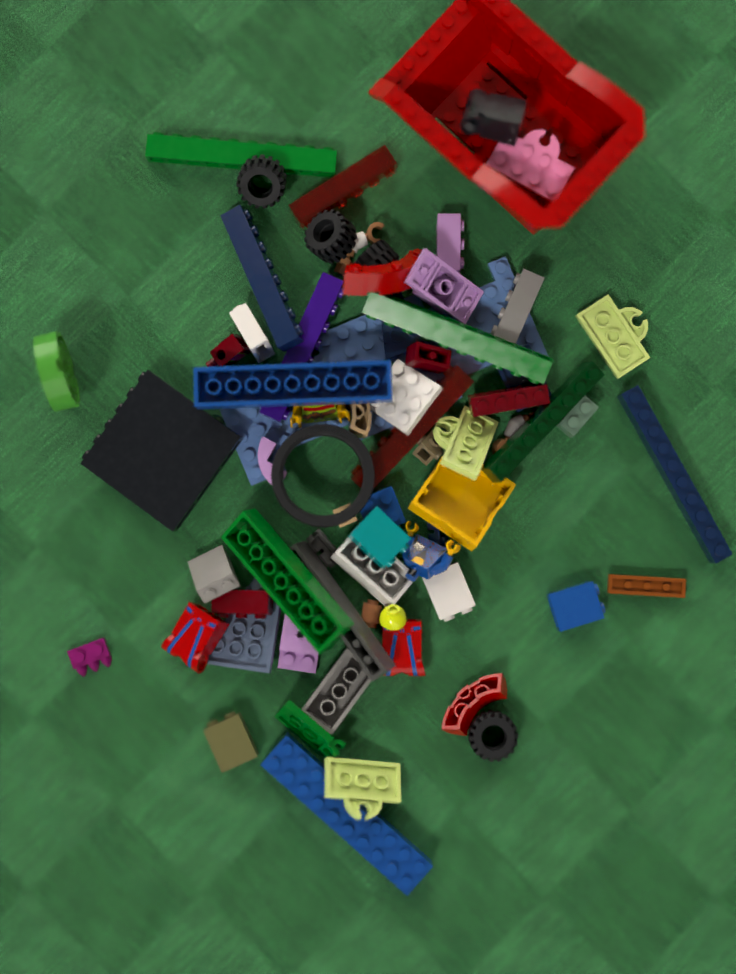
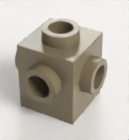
[412,431,443,466]

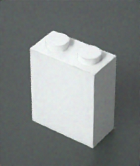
[229,303,275,363]
[422,562,476,622]

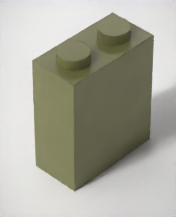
[203,711,259,773]

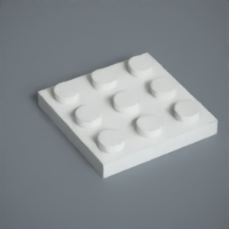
[369,359,443,435]

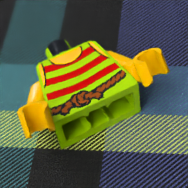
[290,404,351,428]

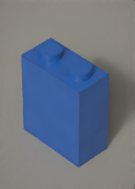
[546,581,606,632]

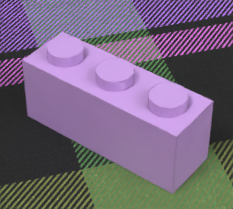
[436,213,464,273]

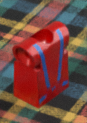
[161,602,230,674]
[382,619,426,676]

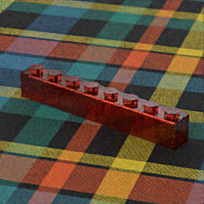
[350,365,474,489]

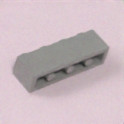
[490,268,545,344]

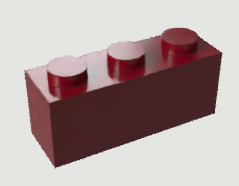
[211,590,273,619]

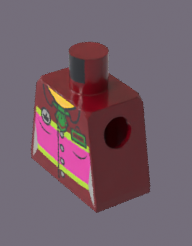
[206,334,252,367]

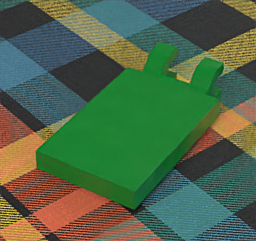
[274,700,346,758]

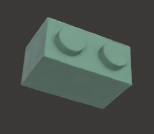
[556,396,599,438]

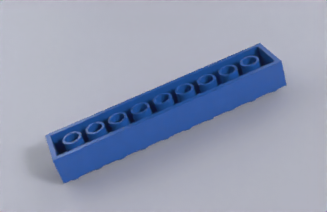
[193,360,393,410]
[261,732,433,896]

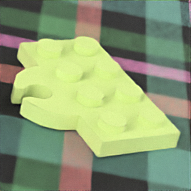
[575,295,650,379]
[433,406,499,481]
[324,757,401,821]

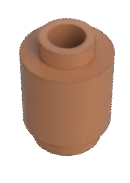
[361,599,382,628]

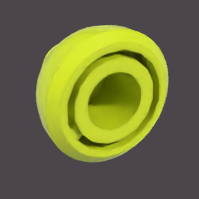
[379,604,407,630]

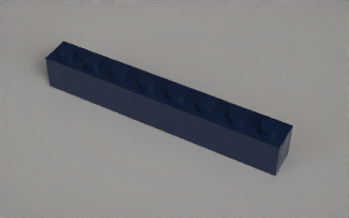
[220,205,304,352]

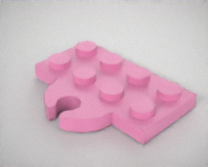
[486,130,574,202]

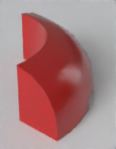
[441,673,507,736]

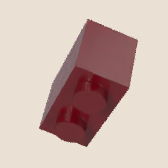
[405,341,452,374]

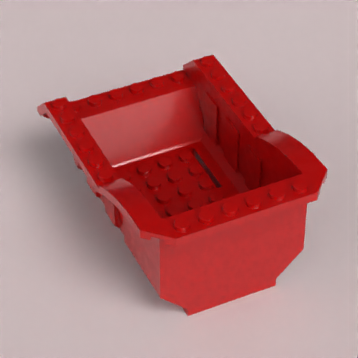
[368,0,645,235]

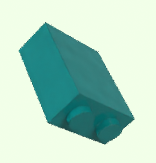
[348,506,411,569]

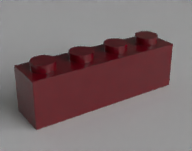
[467,383,550,417]

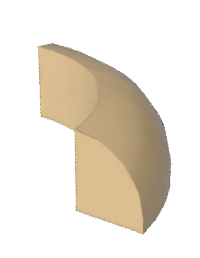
[345,403,372,438]

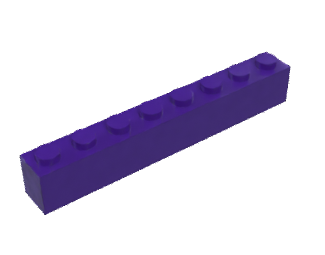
[259,272,344,424]

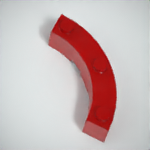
[343,249,422,296]

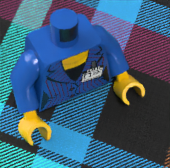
[402,521,460,582]

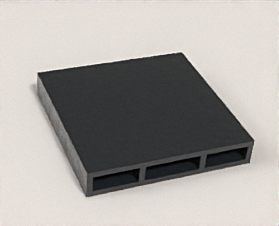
[80,370,244,532]

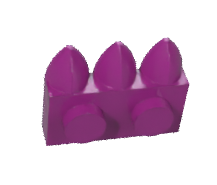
[67,637,112,677]

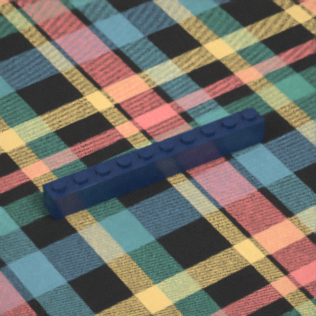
[617,385,733,564]

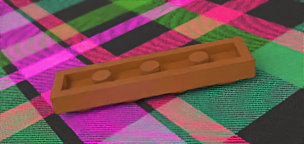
[607,574,686,598]

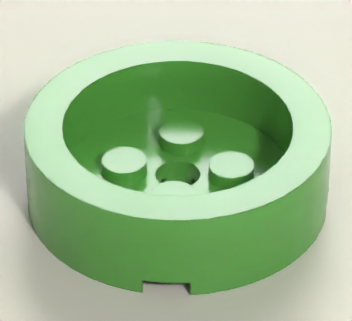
[33,331,80,412]

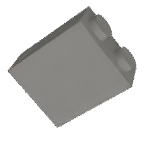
[188,545,240,603]

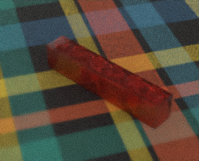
[288,145,397,229]

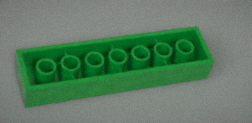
[221,508,354,654]

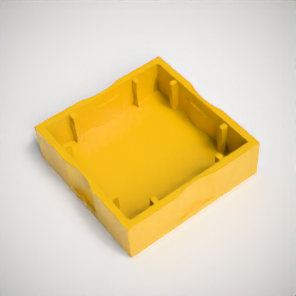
[407,454,517,551]

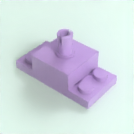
[404,249,484,324]
[278,614,319,674]

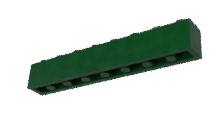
[481,361,605,483]

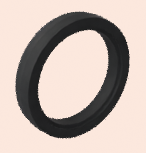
[271,424,375,527]

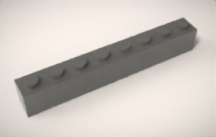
[290,540,396,682]

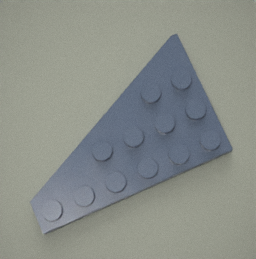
[207,578,281,674]

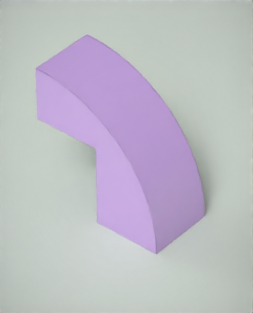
[258,436,288,485]

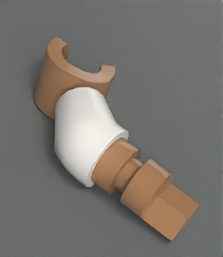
[334,222,385,275]

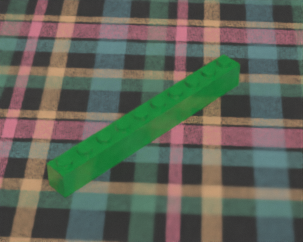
[145,132,338,178]
[362,292,553,384]

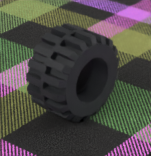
[236,154,287,209]
[304,209,357,263]
[353,239,400,266]
[468,710,518,762]

